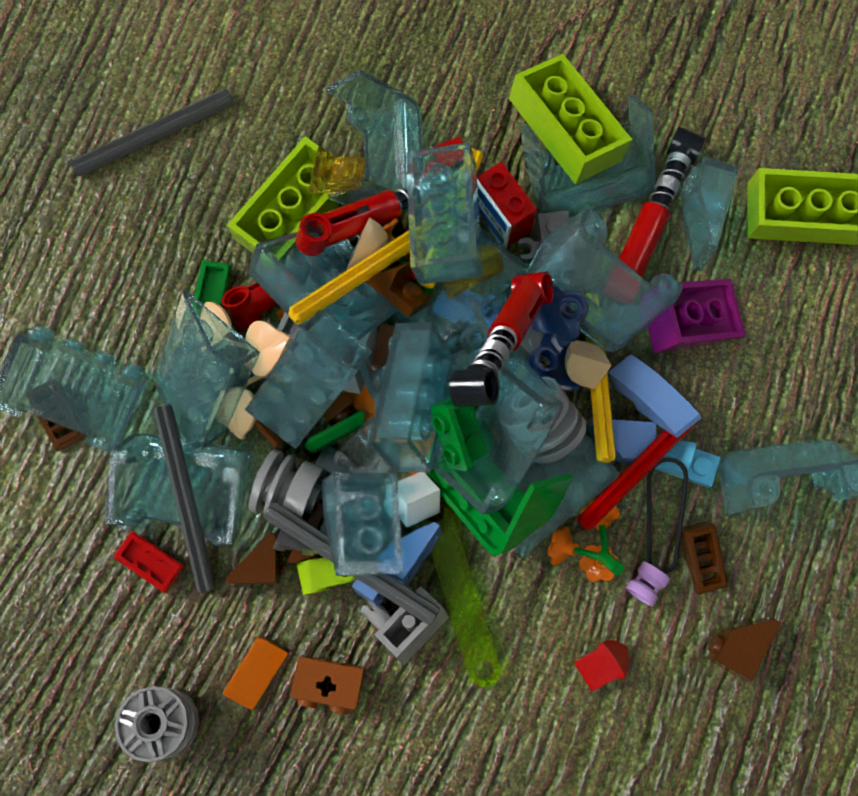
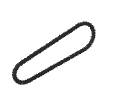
[647,457,689,574]

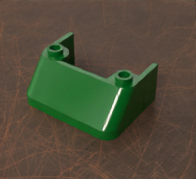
[425,405,574,556]

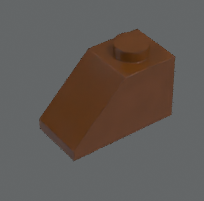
[707,619,781,681]

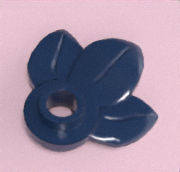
[532,285,589,347]
[527,333,581,391]

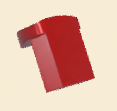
[574,640,629,691]

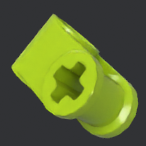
[296,557,356,595]

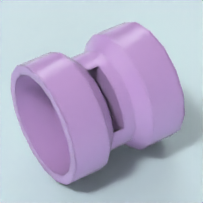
[625,561,670,607]

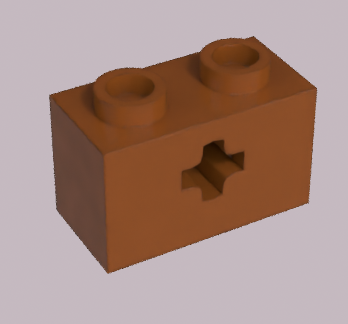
[290,655,365,714]

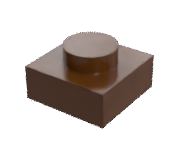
[320,392,354,427]

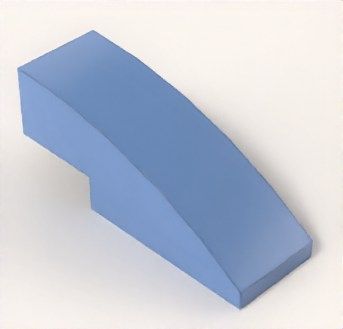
[608,354,701,438]
[352,522,443,607]

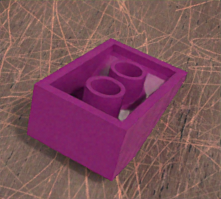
[640,279,746,354]

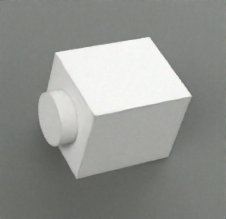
[388,471,440,527]

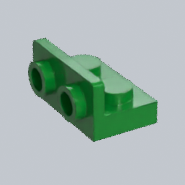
[430,397,489,471]

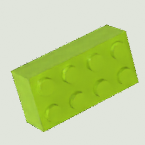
[509,54,633,185]
[227,136,354,271]
[747,168,858,245]

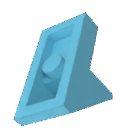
[655,440,721,488]

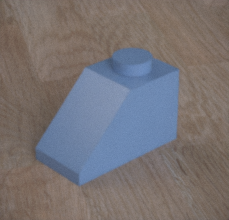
[588,419,656,467]

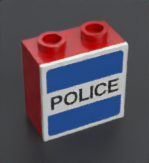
[471,161,537,250]

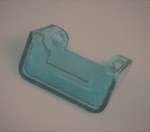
[526,207,683,352]
[105,434,252,546]
[718,439,858,516]

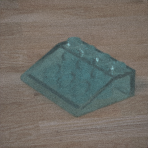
[248,232,399,356]
[153,291,261,452]

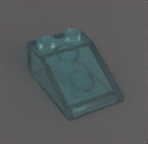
[679,156,739,271]
[322,473,403,576]

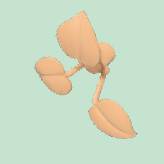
[198,302,292,440]

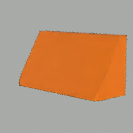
[222,636,289,711]

